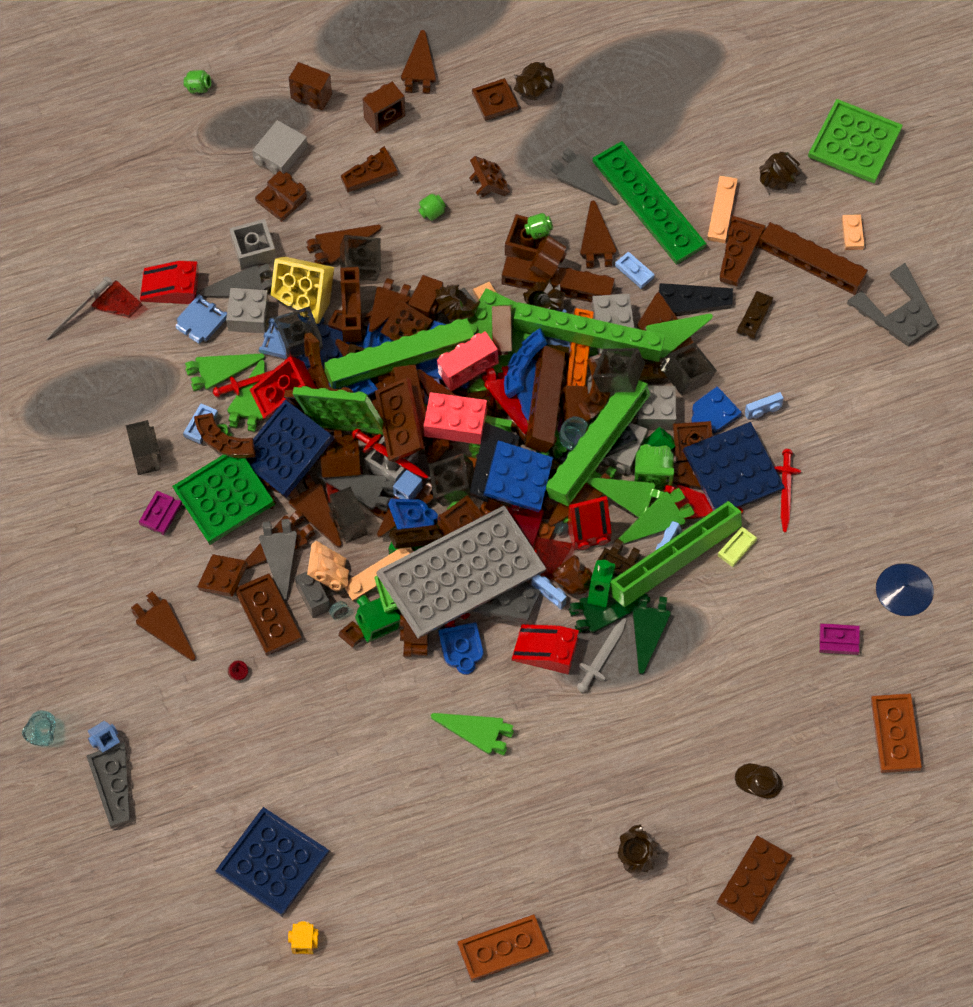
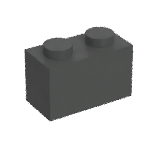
[295,571,330,618]

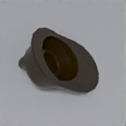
[735,763,782,799]

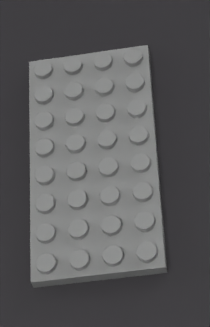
[376,506,546,638]

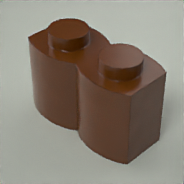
[529,236,567,280]

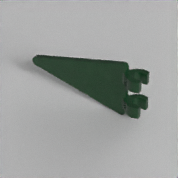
[632,594,671,675]
[569,597,651,633]

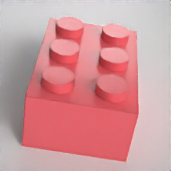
[437,331,499,391]
[424,392,487,444]

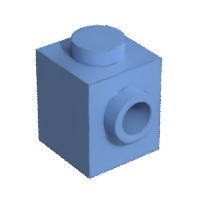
[88,721,120,752]

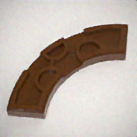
[304,333,331,389]
[578,353,611,421]
[194,413,256,458]

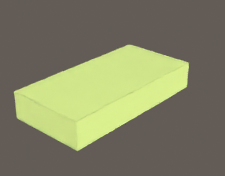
[718,527,757,567]

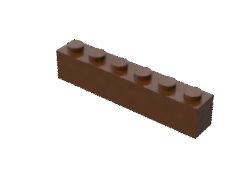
[758,222,868,295]
[501,256,615,303]
[525,346,566,453]

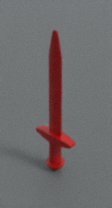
[213,370,272,397]
[352,429,428,478]
[774,448,801,533]

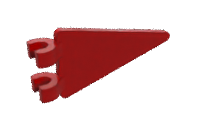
[482,366,528,435]
[664,485,743,519]

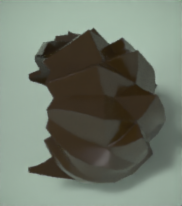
[513,62,554,100]
[759,152,801,190]
[523,279,565,312]
[436,284,481,322]
[617,824,660,874]

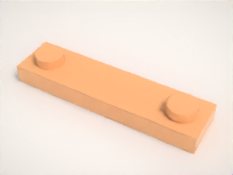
[707,176,737,243]
[345,547,414,601]

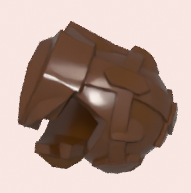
[552,555,593,594]

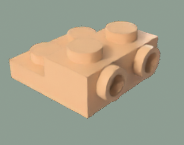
[307,541,349,592]

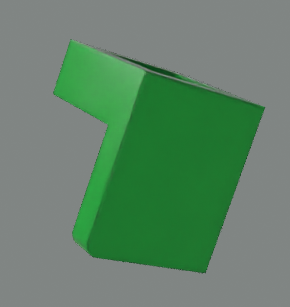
[644,426,675,450]

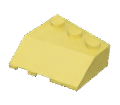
[271,257,334,324]

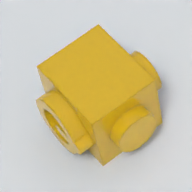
[288,921,319,954]

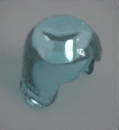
[559,416,588,450]
[22,710,56,746]

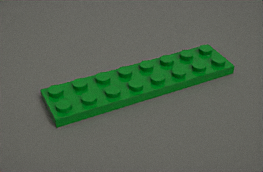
[592,141,707,265]

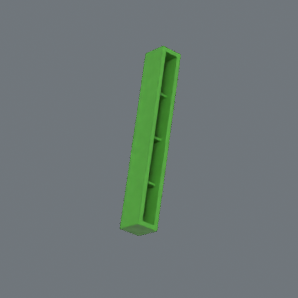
[513,302,665,362]
[325,318,474,389]
[546,376,650,506]
[611,501,742,607]

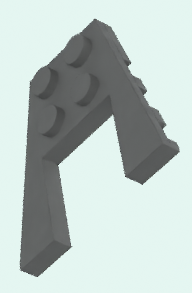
[847,263,938,347]
[467,582,541,624]

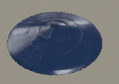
[876,563,934,616]

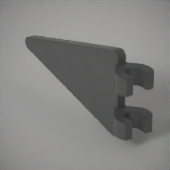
[550,148,618,206]
[196,264,272,297]
[317,471,395,511]
[259,519,297,601]

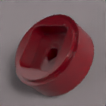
[228,660,248,681]

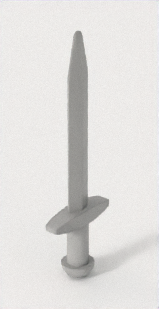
[47,277,112,340]
[577,618,626,693]

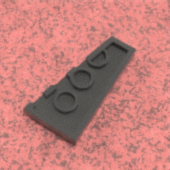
[86,742,130,829]

